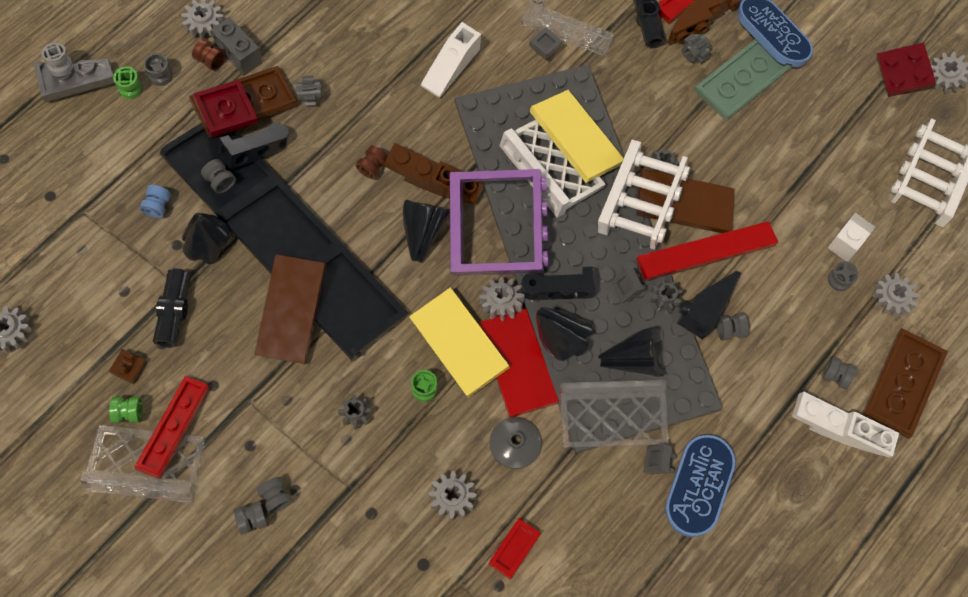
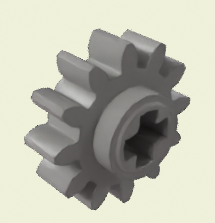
[181,0,224,39]
[931,51,968,93]
[872,273,920,318]
[479,277,524,321]
[0,306,32,353]
[429,471,476,521]

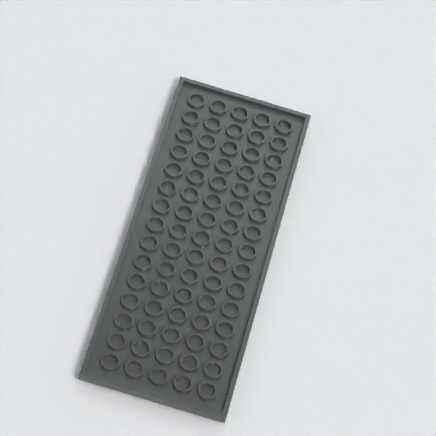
[455,65,722,454]

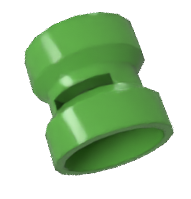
[113,66,143,99]
[411,370,437,402]
[109,396,143,423]

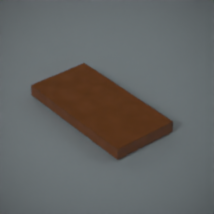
[189,66,298,138]
[636,168,734,233]
[254,255,327,365]
[862,328,948,439]

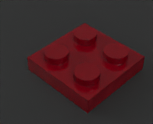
[877,42,936,97]
[193,80,258,138]

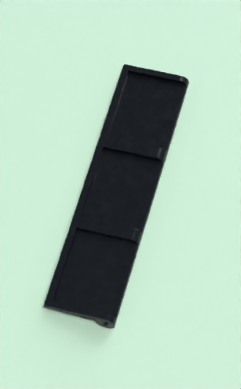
[160,123,408,361]

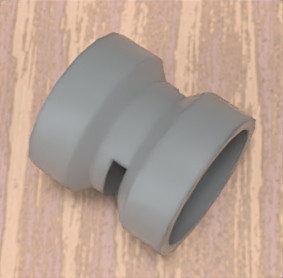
[41,43,73,77]

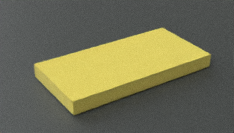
[530,90,624,183]
[409,287,510,398]

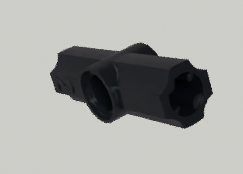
[633,0,666,48]
[153,268,191,348]

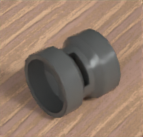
[144,53,172,86]
[201,159,236,194]
[716,313,749,341]
[822,356,857,390]
[257,477,293,514]
[234,500,268,535]

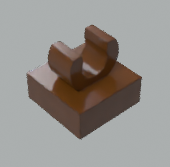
[109,349,147,385]

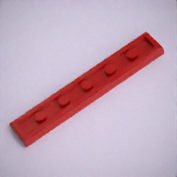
[636,221,778,281]

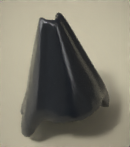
[403,200,450,263]
[182,213,230,264]
[536,307,593,361]
[598,327,664,377]

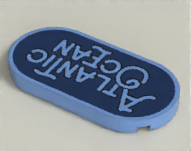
[737,0,813,67]
[665,435,735,537]

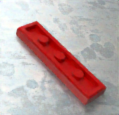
[134,376,210,479]

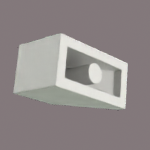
[828,213,875,262]

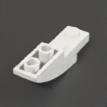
[792,392,899,457]

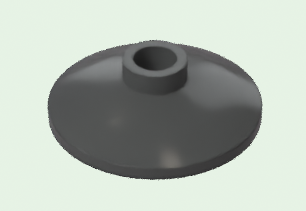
[489,417,542,469]

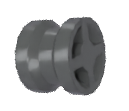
[828,261,858,291]

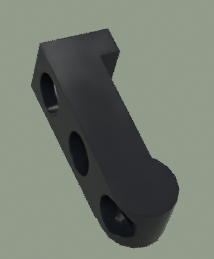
[218,123,289,170]
[521,266,595,300]

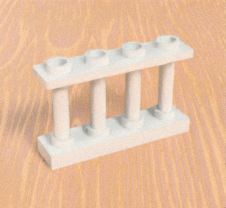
[890,118,968,227]
[598,140,690,250]

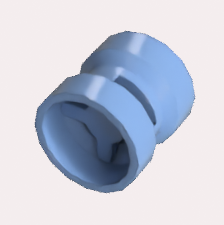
[139,185,172,218]

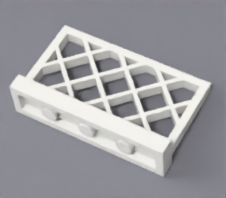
[499,120,606,218]

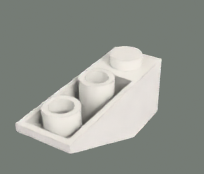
[421,22,481,98]

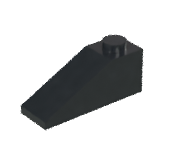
[677,271,741,340]

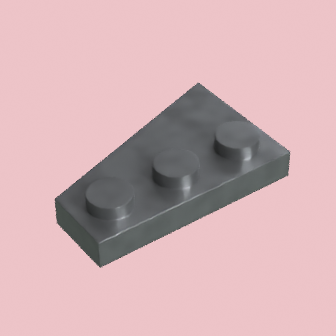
[34,59,114,102]

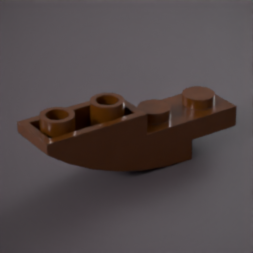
[667,0,742,46]
[383,143,484,204]

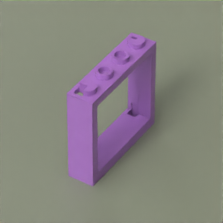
[450,169,548,276]

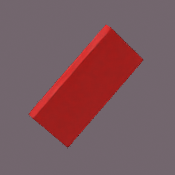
[478,309,559,418]

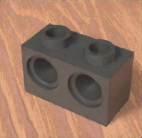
[211,17,262,76]

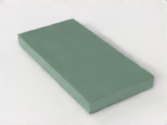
[694,39,792,122]

